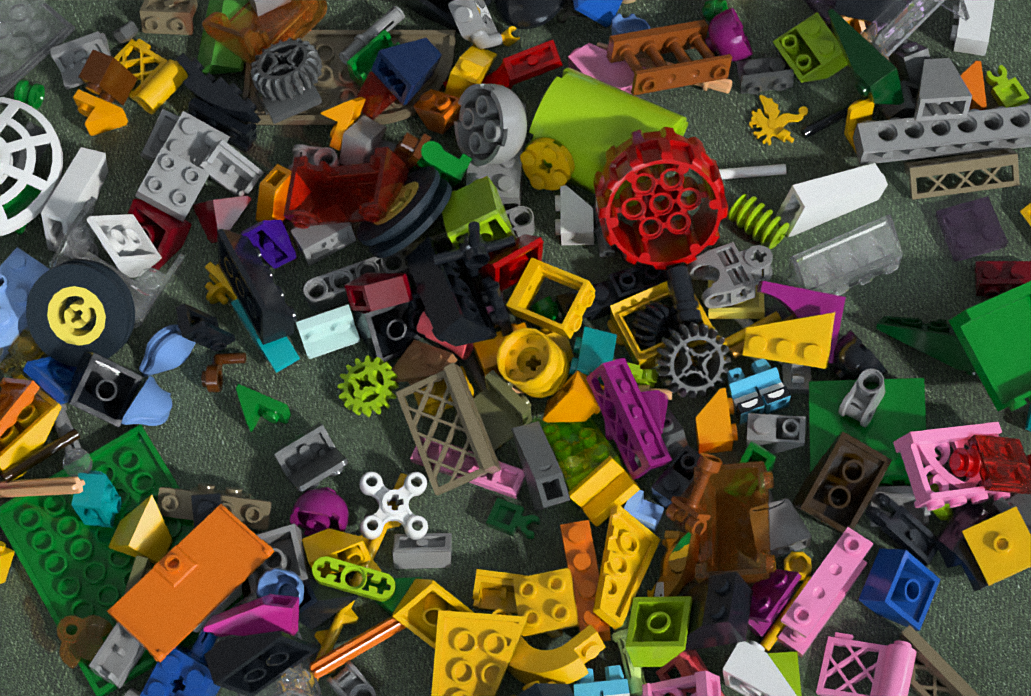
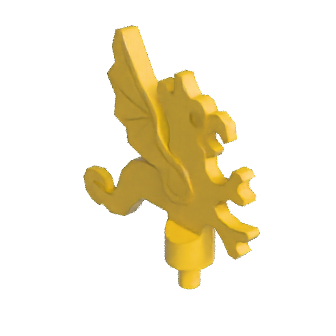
[749,95,808,145]

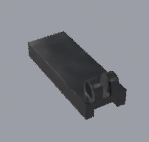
[188,97,257,152]

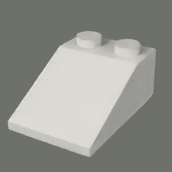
[86,214,162,278]
[722,640,797,696]

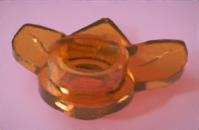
[57,615,113,669]

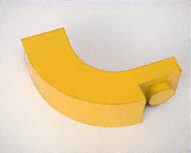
[507,624,606,684]

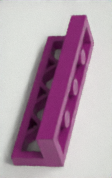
[586,357,672,480]

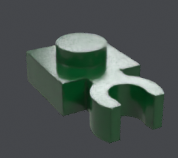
[486,497,541,539]

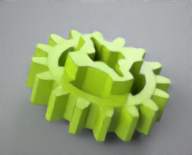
[337,355,399,417]

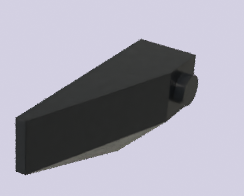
[353,287,425,363]

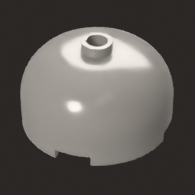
[454,84,527,166]

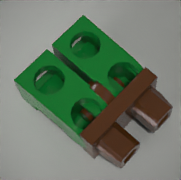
[391,132,472,189]

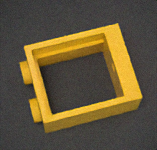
[506,257,596,339]

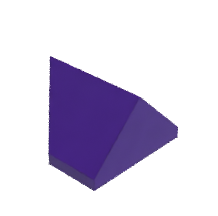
[241,220,296,269]

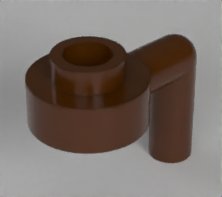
[201,352,246,393]

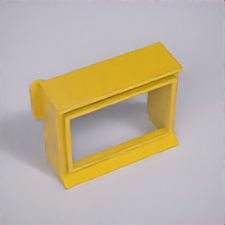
[607,281,715,370]

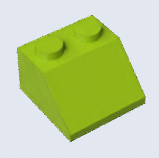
[625,596,692,667]

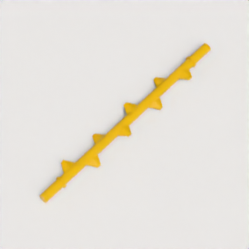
[291,473,407,696]

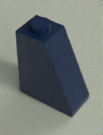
[371,38,442,105]

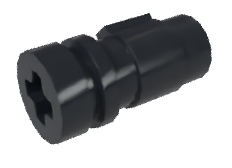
[666,266,702,327]

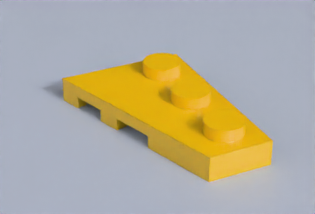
[743,312,835,369]

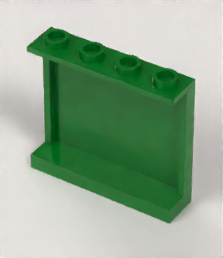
[948,281,1031,412]
[809,378,928,487]

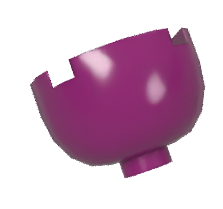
[705,7,753,62]
[290,487,349,536]

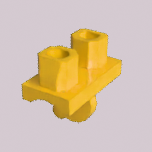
[205,261,237,305]

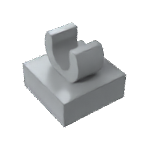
[782,363,811,394]

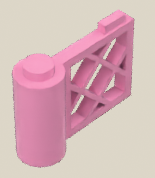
[816,632,916,696]

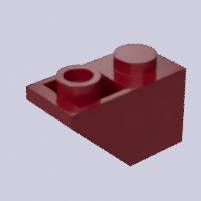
[345,272,413,312]

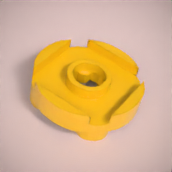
[520,137,575,190]

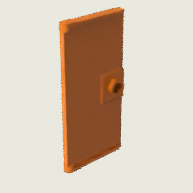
[107,504,274,663]

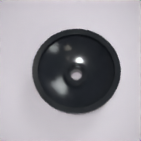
[495,0,565,29]

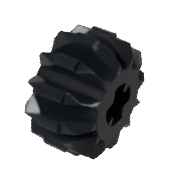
[631,301,674,348]

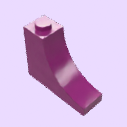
[757,281,846,364]

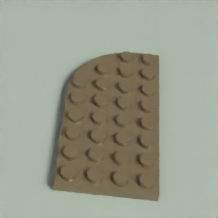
[241,30,456,125]

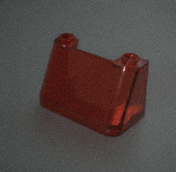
[283,147,409,229]

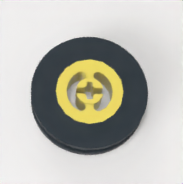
[357,166,452,258]
[26,259,135,367]

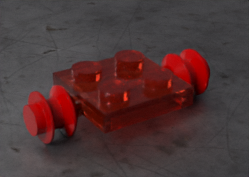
[949,434,1031,494]

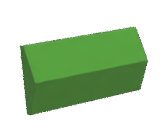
[197,0,254,75]

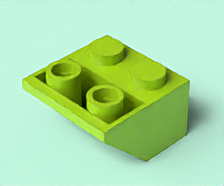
[772,12,848,83]

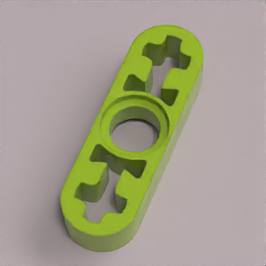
[312,556,395,601]

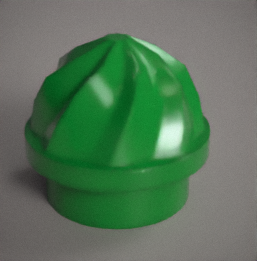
[702,0,728,22]
[531,296,558,321]

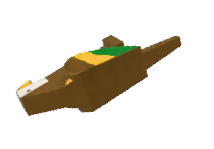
[647,503,702,597]

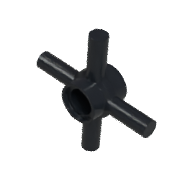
[432,221,516,279]

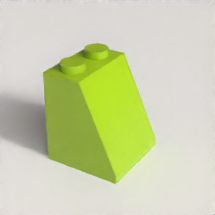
[442,175,517,253]

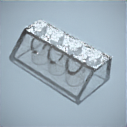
[787,214,903,296]

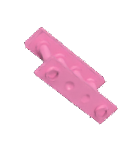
[777,527,873,658]

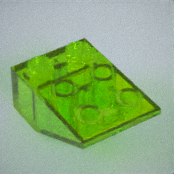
[542,417,621,504]

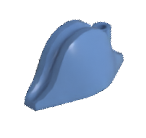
[139,325,195,377]
[121,376,172,426]

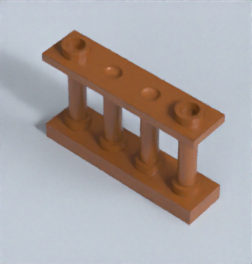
[606,20,732,96]

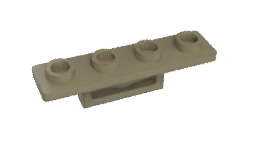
[157,483,272,530]

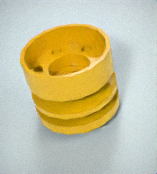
[497,328,570,398]

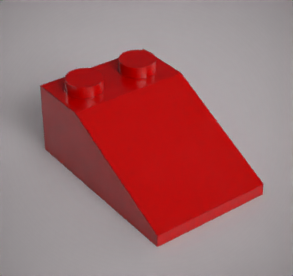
[479,234,544,292]

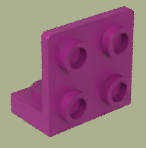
[748,568,802,637]

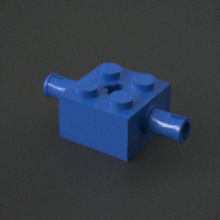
[140,627,220,696]

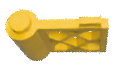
[114,39,188,114]

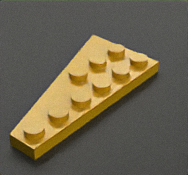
[431,610,528,696]

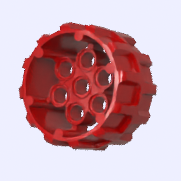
[593,127,728,270]

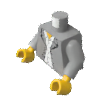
[448,0,520,49]

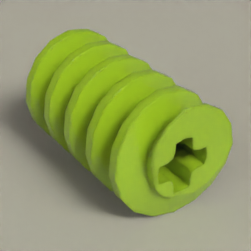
[728,194,790,249]

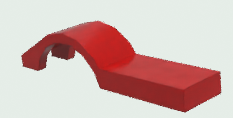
[443,40,563,89]

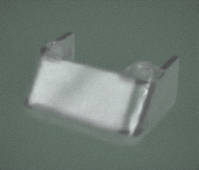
[860,0,970,60]
[49,196,185,328]

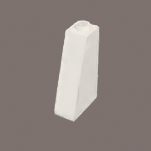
[41,147,108,256]
[776,163,888,237]

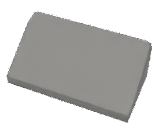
[393,533,452,569]

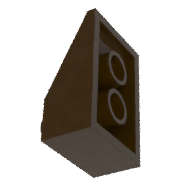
[792,431,892,534]

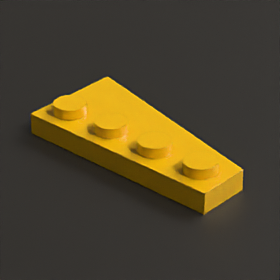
[593,504,661,629]

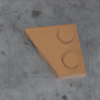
[392,340,457,385]

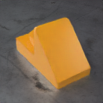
[73,89,128,136]
[320,97,366,151]

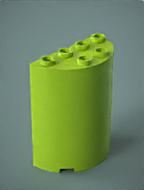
[525,68,688,206]

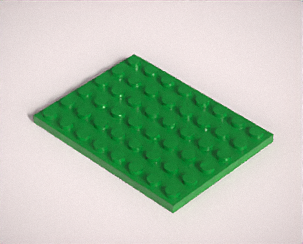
[0,424,244,696]

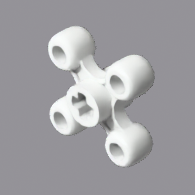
[359,471,428,540]

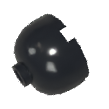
[833,330,887,380]

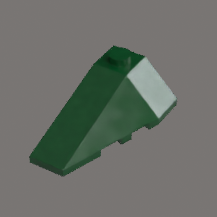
[828,9,904,105]
[876,316,978,376]

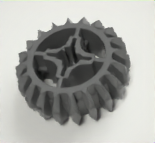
[250,37,322,101]
[654,322,731,398]

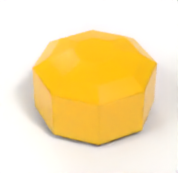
[783,552,812,581]

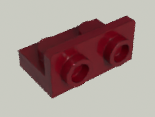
[974,261,1031,298]

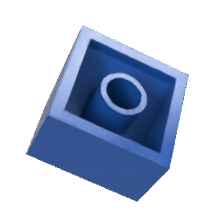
[858,548,941,631]

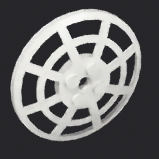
[0,97,63,236]

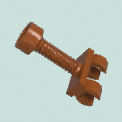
[666,453,723,535]

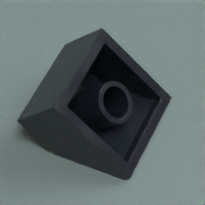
[68,352,143,427]

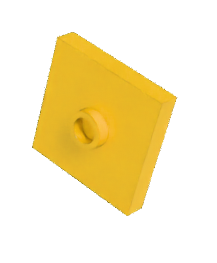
[962,507,1031,586]

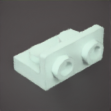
[296,304,360,359]

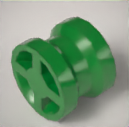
[14,79,45,110]

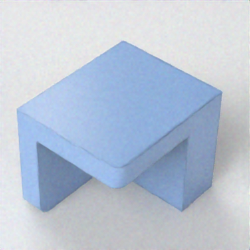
[624,490,664,534]

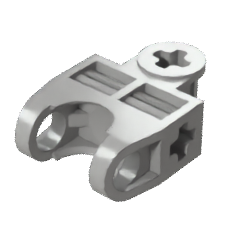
[687,242,773,309]

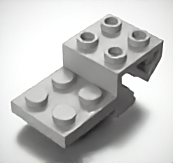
[135,111,230,222]

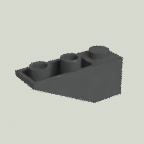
[511,421,570,511]

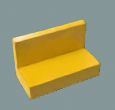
[568,456,640,527]

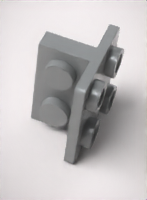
[50,31,111,90]

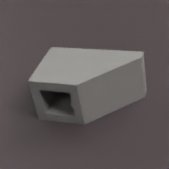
[745,413,806,454]

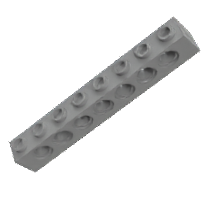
[853,104,1031,165]

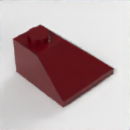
[127,199,192,274]

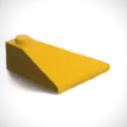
[0,374,62,480]

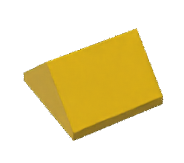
[392,579,474,649]

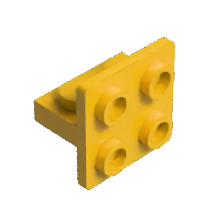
[513,568,579,638]

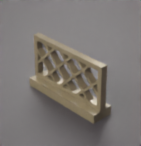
[396,363,502,496]

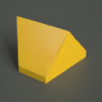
[108,495,173,564]

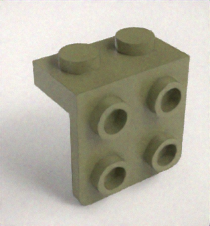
[455,370,532,452]

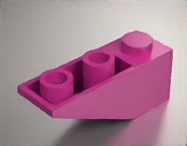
[204,594,299,637]

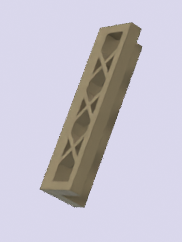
[904,148,1020,200]
[893,625,979,696]

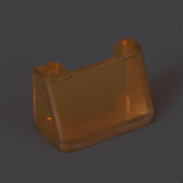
[202,0,327,66]
[694,461,776,584]

